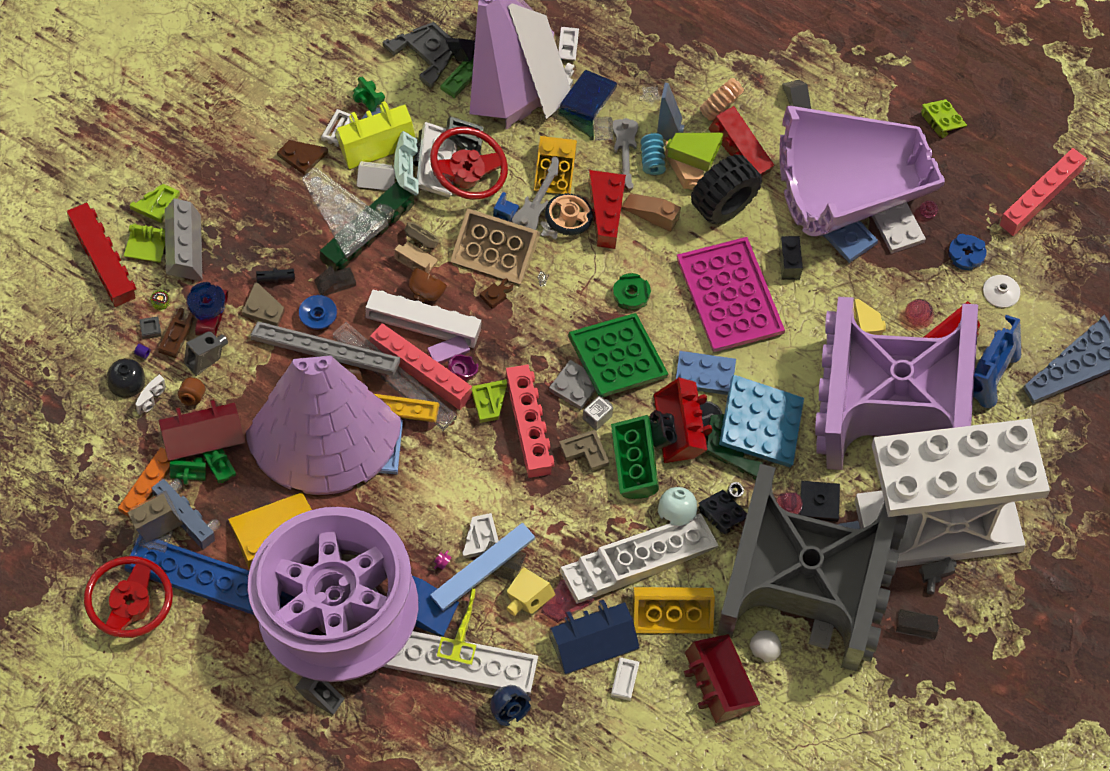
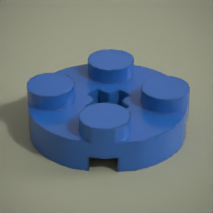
[948,234,986,270]

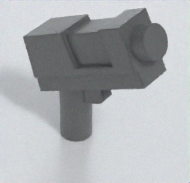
[919,557,957,594]

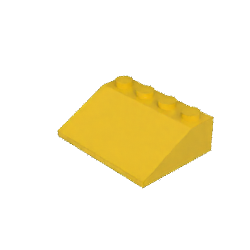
[228,493,312,571]

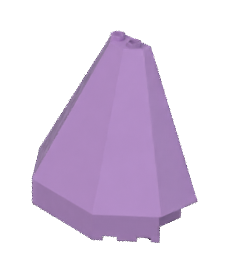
[469,0,554,129]

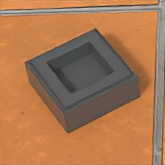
[139,316,161,339]

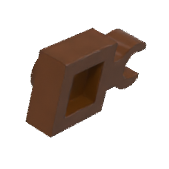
[480,278,513,309]

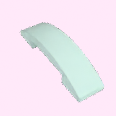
[394,131,419,195]

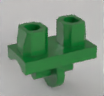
[352,77,385,112]
[203,449,236,483]
[170,457,206,485]

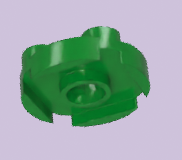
[613,273,651,310]

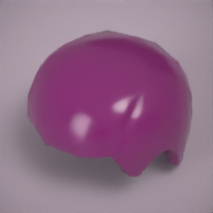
[448,354,478,382]

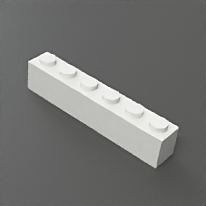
[366,290,481,348]

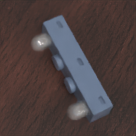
[151,479,220,550]

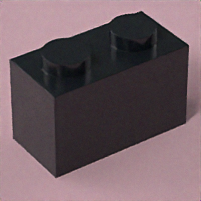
[779,236,803,280]

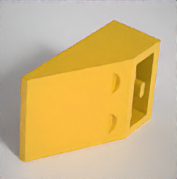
[534,136,577,194]

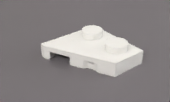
[463,513,499,559]

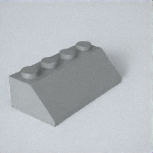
[165,199,202,281]

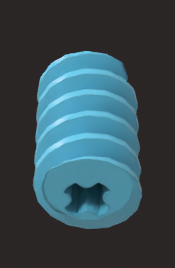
[641,133,666,175]

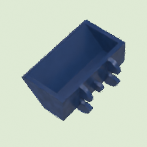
[550,599,640,674]

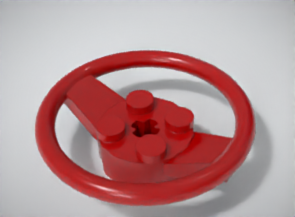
[430,127,508,200]
[84,556,173,638]

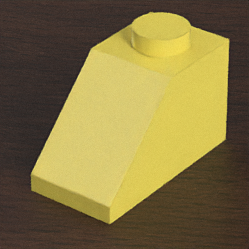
[854,299,886,335]

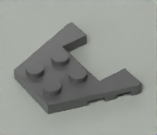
[382,22,453,89]

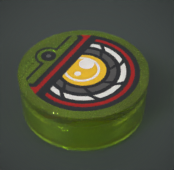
[150,290,170,310]

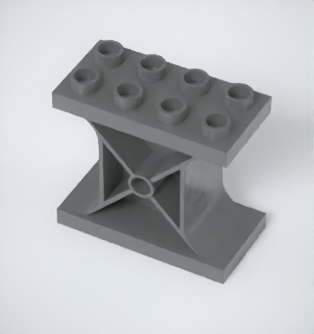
[717,464,908,671]

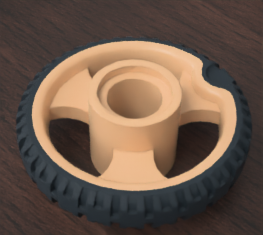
[545,193,593,236]

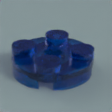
[187,282,226,320]

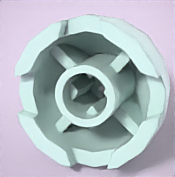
[658,487,697,526]

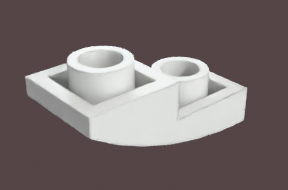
[136,374,166,415]

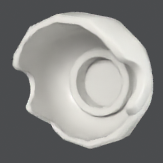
[750,630,782,662]

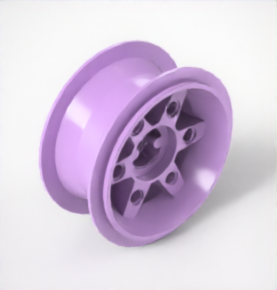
[248,507,418,682]

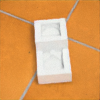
[558,27,579,61]

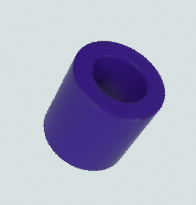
[134,344,151,359]

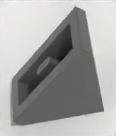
[782,80,811,109]

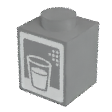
[582,396,613,431]

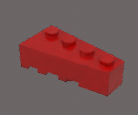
[708,106,775,177]
[588,170,626,249]

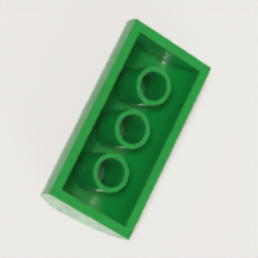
[611,415,659,499]

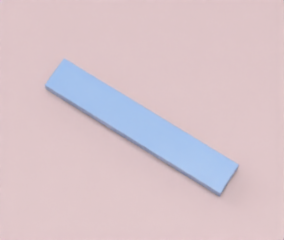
[430,523,535,611]

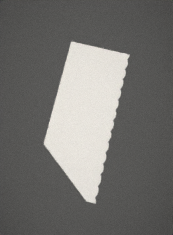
[508,3,573,119]

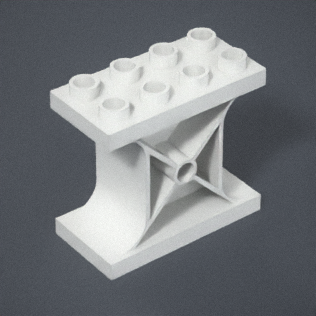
[854,419,1050,568]

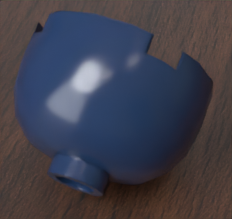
[490,685,531,726]

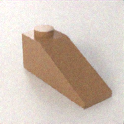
[622,193,681,232]

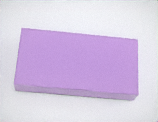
[427,336,470,364]

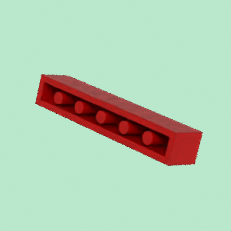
[66,202,137,307]

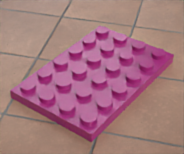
[676,237,785,353]

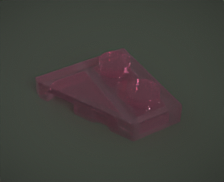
[541,579,594,623]

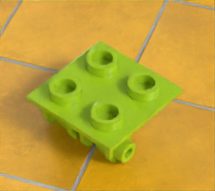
[921,99,967,138]
[124,223,165,263]

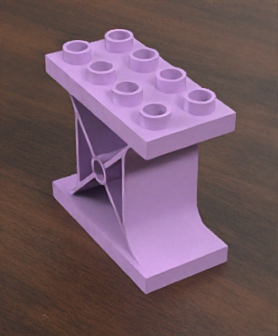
[815,297,978,470]

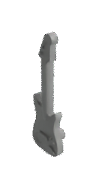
[612,118,638,191]
[512,157,559,230]

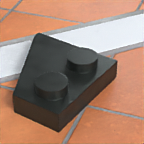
[446,116,484,155]

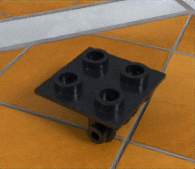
[698,490,747,535]

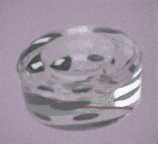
[375,204,395,219]

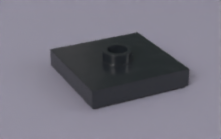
[799,481,840,522]

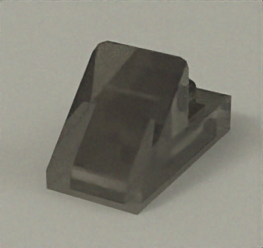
[314,266,356,296]

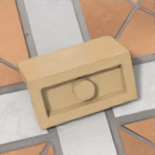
[395,242,438,273]

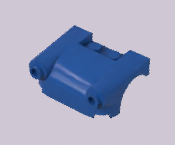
[973,315,1022,408]

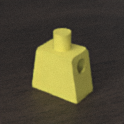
[506,567,556,616]

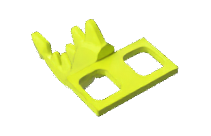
[437,588,477,665]

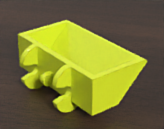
[335,101,415,169]

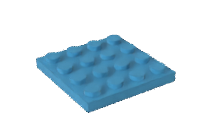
[719,375,804,468]

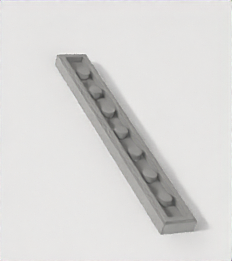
[250,321,400,376]

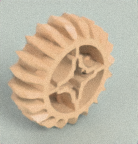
[699,78,744,121]

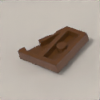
[277,140,328,175]

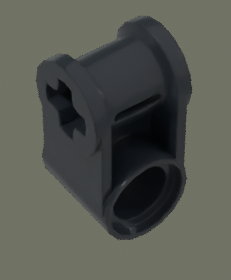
[649,410,677,450]

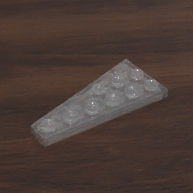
[302,167,388,258]

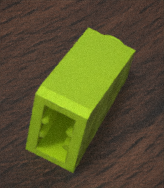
[666,133,723,172]

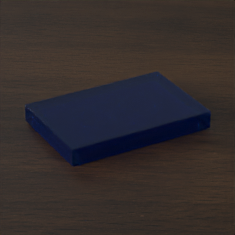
[560,69,617,122]

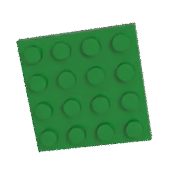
[568,313,669,397]

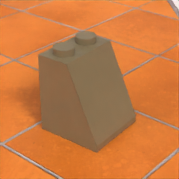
[128,490,183,543]

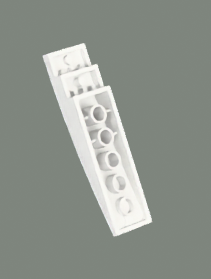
[559,513,719,604]

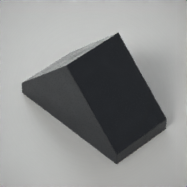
[446,38,475,62]

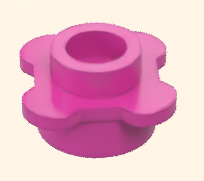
[434,550,451,570]

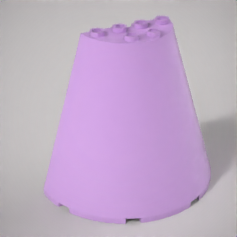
[780,106,945,236]

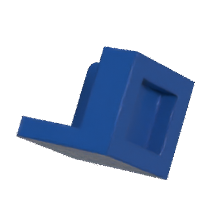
[493,192,519,222]

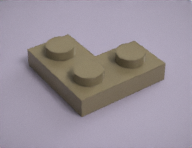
[559,430,610,471]

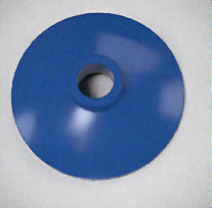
[299,295,337,329]

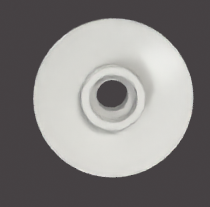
[983,275,1020,308]

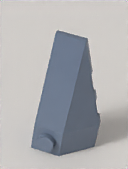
[657,83,685,140]

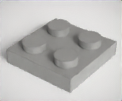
[549,360,596,410]

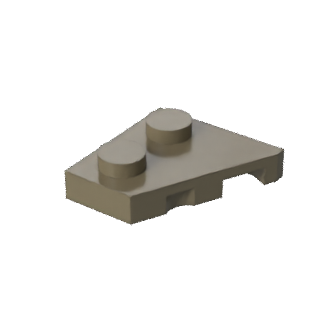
[242,282,285,326]

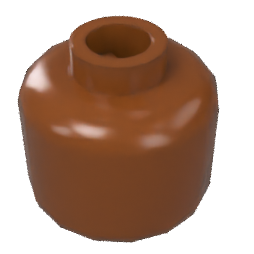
[177,377,206,406]

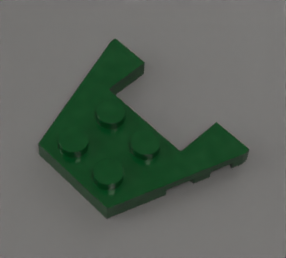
[705,414,763,480]

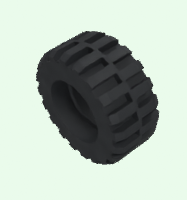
[691,154,762,224]

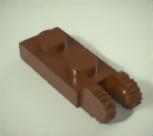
[158,308,196,358]

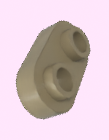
[404,222,439,249]

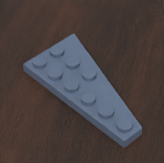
[1023,315,1110,404]

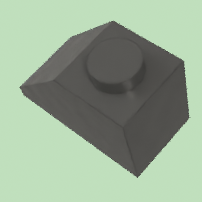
[295,677,345,715]

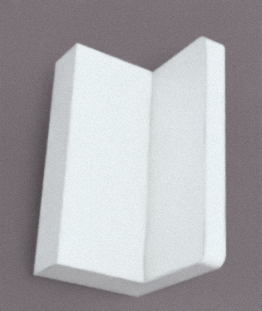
[357,161,395,190]

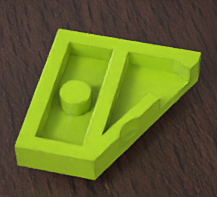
[129,184,180,223]
[472,379,507,423]

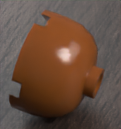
[409,268,447,303]

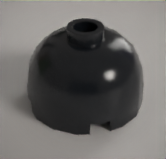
[106,358,145,397]

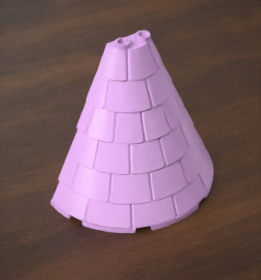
[246,356,401,495]

